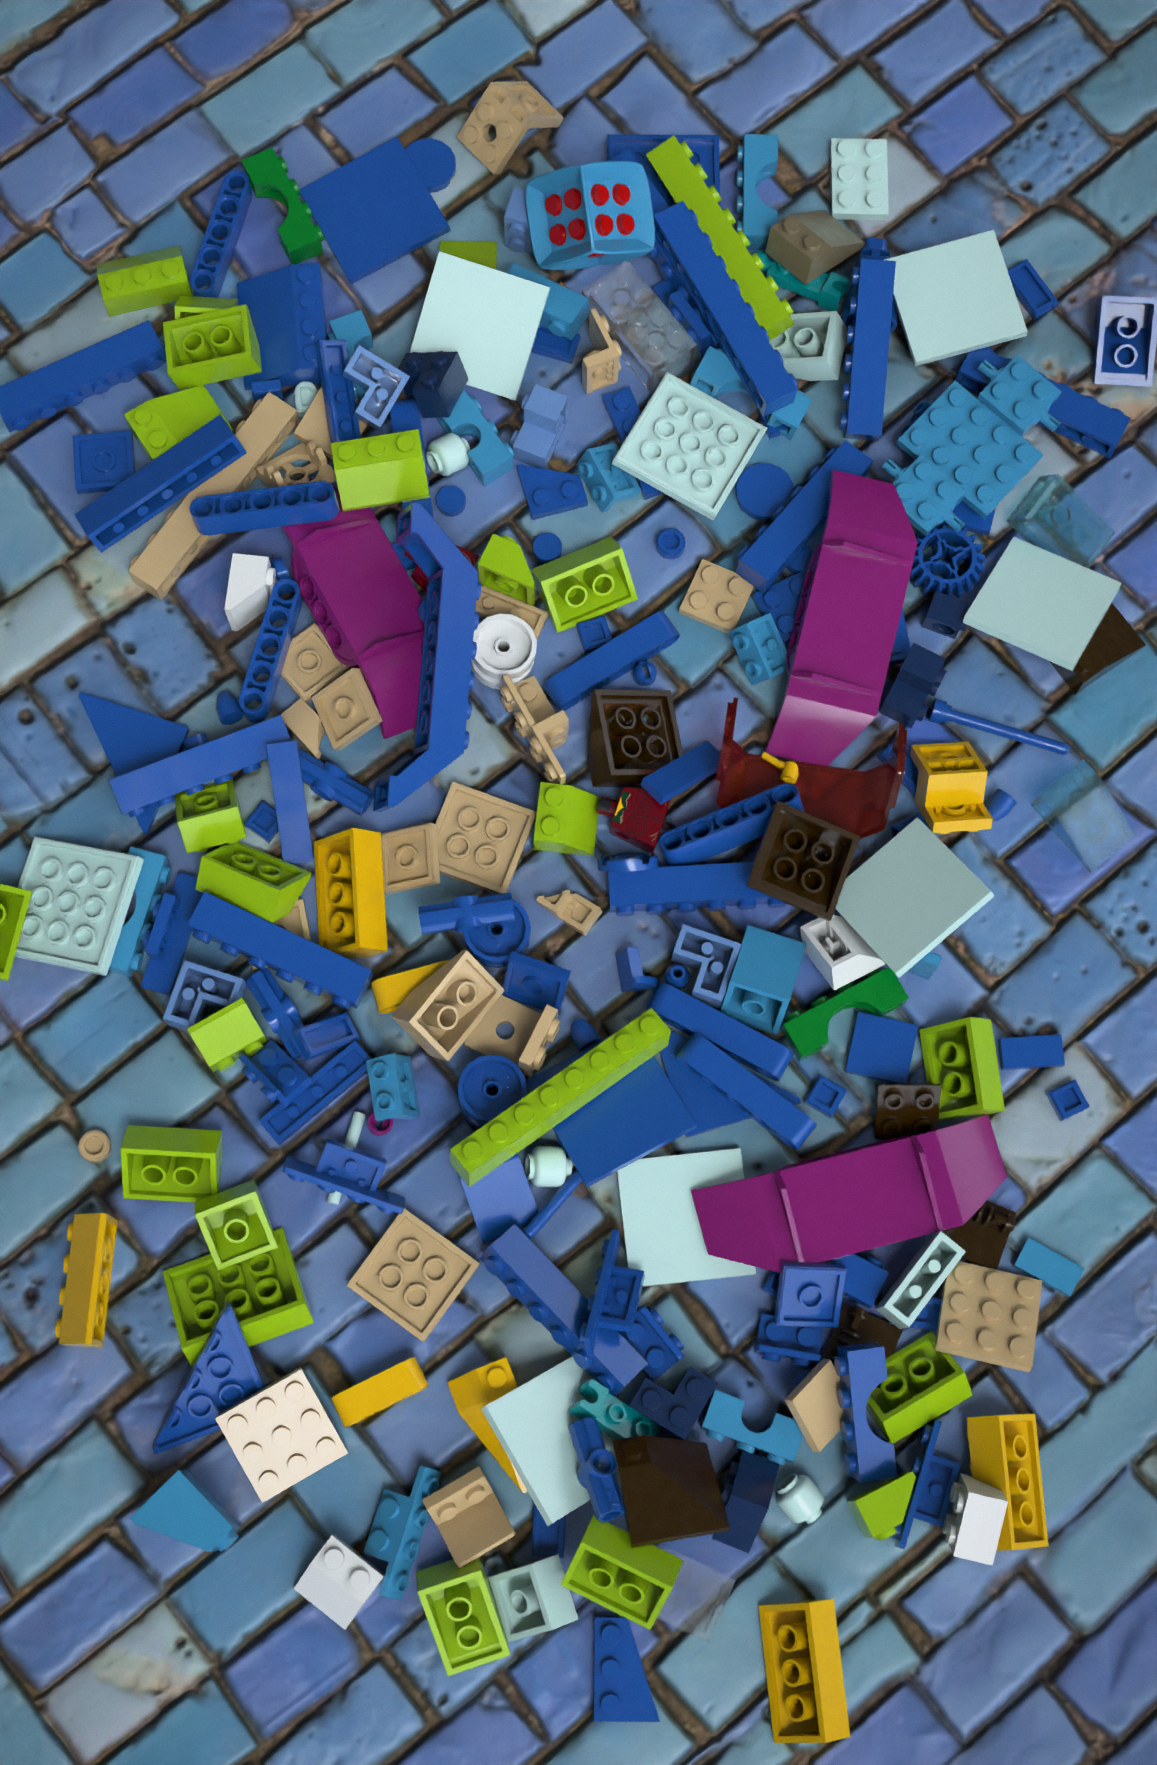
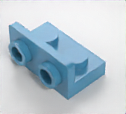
[576,443,642,512]
[729,613,787,685]
[366,1053,420,1121]

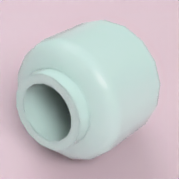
[426,433,471,476]
[525,1146,572,1187]
[776,1473,824,1524]

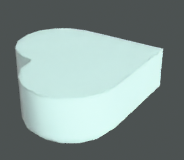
[294,381,319,417]

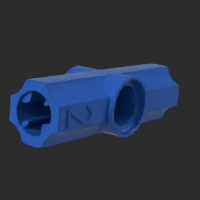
[298,748,374,816]
[418,893,515,934]
[245,968,304,1060]
[568,1417,626,1523]

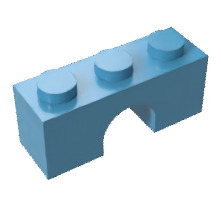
[327,310,374,403]
[436,390,514,486]
[700,1390,803,1466]

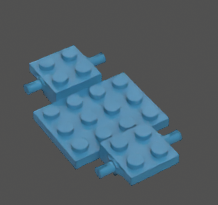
[882,354,1062,536]

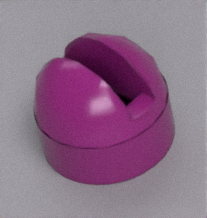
[367,1112,393,1136]

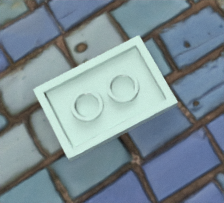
[830,138,889,220]

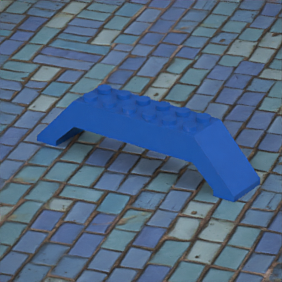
[373,502,482,812]

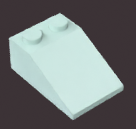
[769,311,847,381]

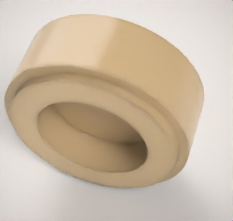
[78,1130,112,1163]

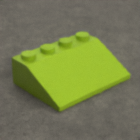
[162,1228,314,1367]

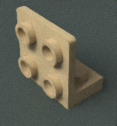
[582,308,622,395]
[499,673,556,745]
[529,710,569,785]
[422,1467,515,1568]

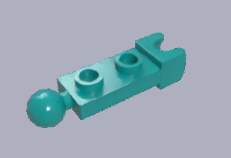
[751,251,849,311]
[569,1379,667,1440]

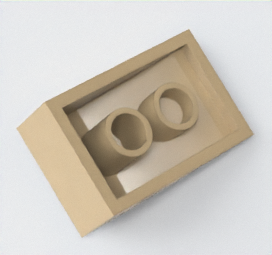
[391,950,505,1061]

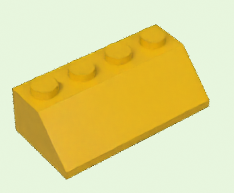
[314,828,388,959]
[55,1213,118,1348]
[966,1414,1049,1551]
[758,1599,850,1743]

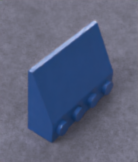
[237,262,328,390]

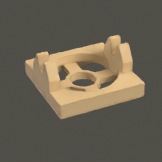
[255,441,336,488]

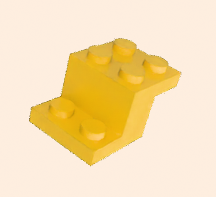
[910,741,993,834]

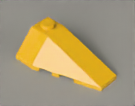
[447,1357,528,1493]

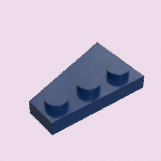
[594,1617,660,1722]

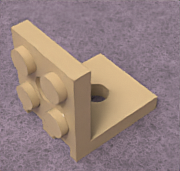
[457,81,564,174]
[464,995,561,1078]

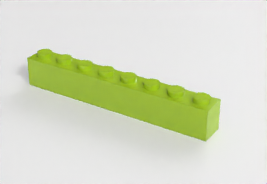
[646,135,795,341]
[450,1008,671,1187]

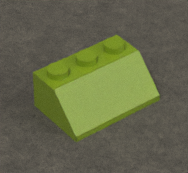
[96,245,193,317]
[163,304,262,390]
[331,429,430,512]
[531,537,638,633]
[195,841,312,923]
[0,884,33,981]
[919,1017,1005,1121]
[120,1125,223,1203]
[866,1331,973,1444]
[560,1515,683,1630]

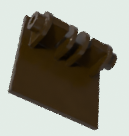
[874,1081,941,1138]
[942,1201,1017,1270]
[821,1303,903,1388]

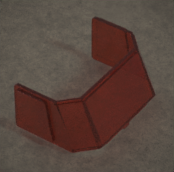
[716,697,907,840]

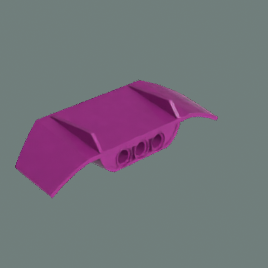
[765,470,918,768]
[281,478,424,739]
[691,1114,1007,1273]

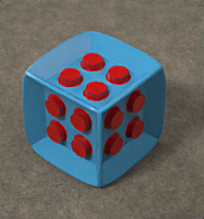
[526,161,655,270]

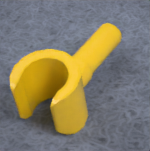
[761,752,799,784]

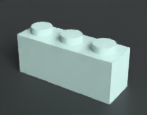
[875,1231,966,1329]

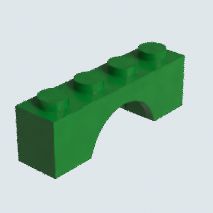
[241,147,325,265]
[780,967,909,1062]

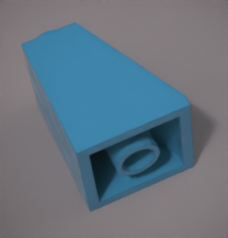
[720,925,806,1035]
[130,1470,241,1552]

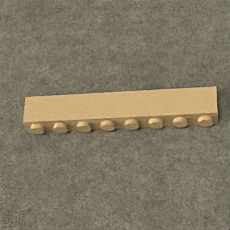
[128,392,300,600]

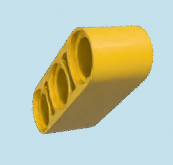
[371,959,451,1014]
[331,1357,429,1428]

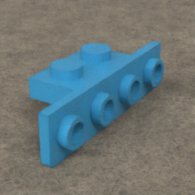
[363,1465,441,1600]

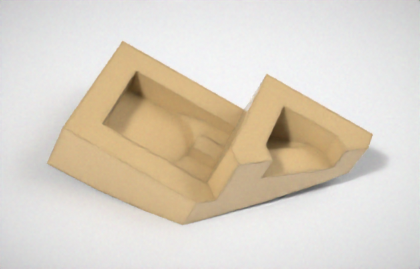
[281,698,325,759]
[536,889,602,936]

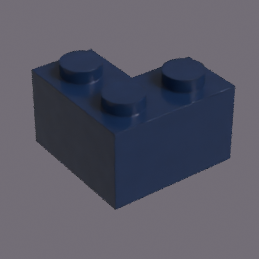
[398,351,468,418]
[879,643,947,728]
[629,1367,718,1440]
[712,1450,779,1553]

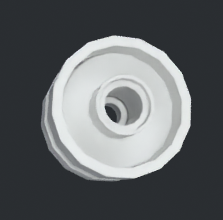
[471,614,537,689]

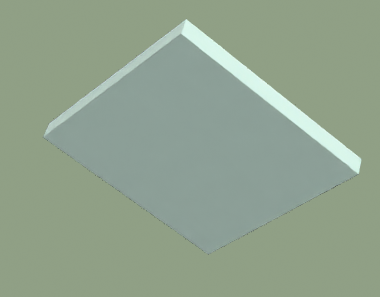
[885,230,1028,366]
[410,251,551,401]
[612,372,767,521]
[963,536,1121,671]
[835,817,994,978]
[15,837,144,976]
[617,1148,756,1287]
[481,1356,616,1526]

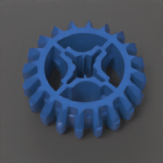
[910,522,985,599]

